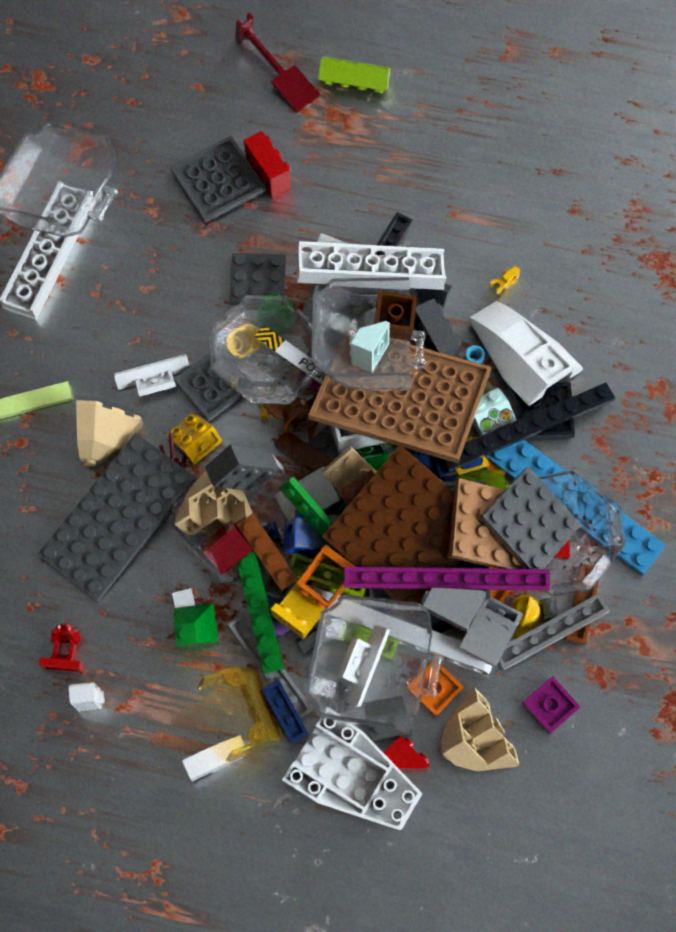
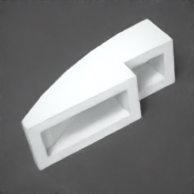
[182,735,249,782]

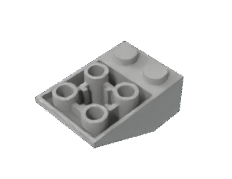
[459,597,523,668]

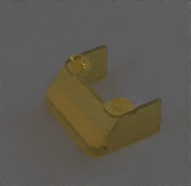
[198,667,282,763]

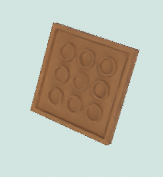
[449,478,524,569]

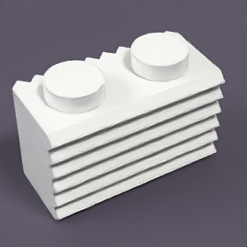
[69,682,105,712]

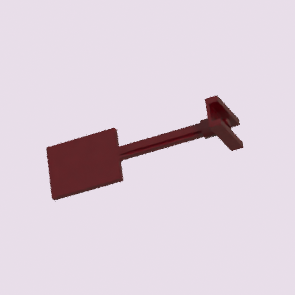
[235,12,321,113]

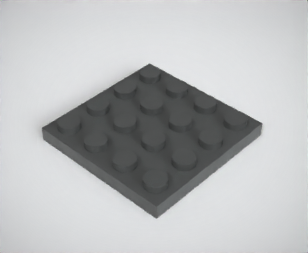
[170,136,267,223]
[479,466,581,569]

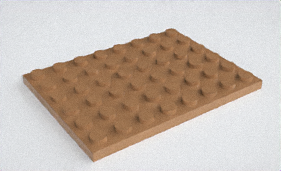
[308,327,492,463]

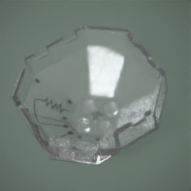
[208,295,328,405]
[524,470,626,597]

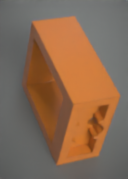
[297,545,356,609]

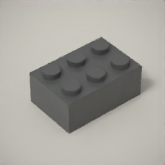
[414,299,461,357]
[205,444,279,492]

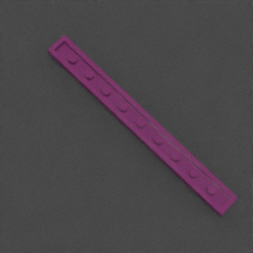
[344,567,550,591]

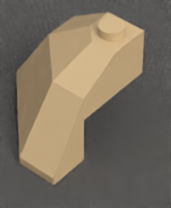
[76,400,143,467]
[174,471,253,536]
[440,688,519,771]

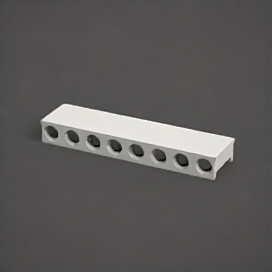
[0,182,95,320]
[296,241,446,290]

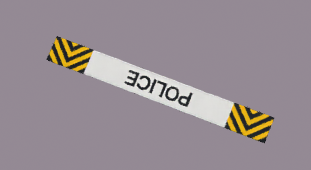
[254,325,328,384]

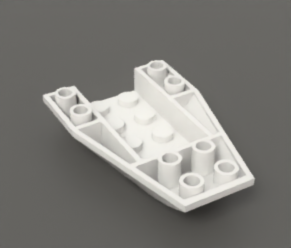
[469,301,583,406]
[282,708,422,831]

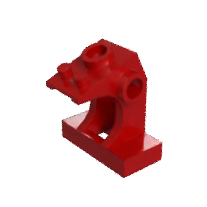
[39,623,84,673]

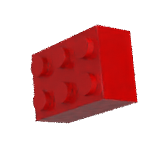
[243,131,291,199]

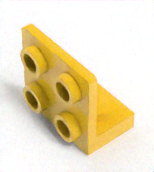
[166,412,222,465]
[271,584,327,639]

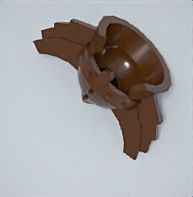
[262,394,319,433]

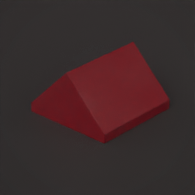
[200,520,253,575]

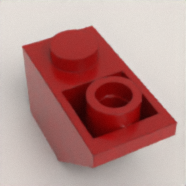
[384,736,430,771]

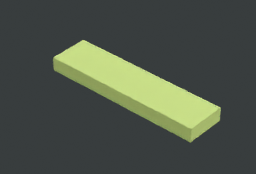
[0,381,73,419]

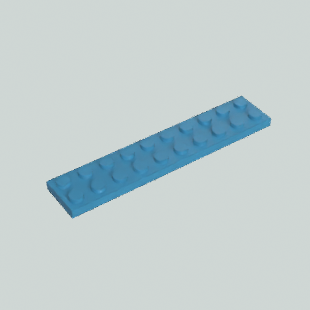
[486,440,666,576]

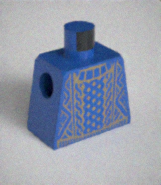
[284,509,325,556]

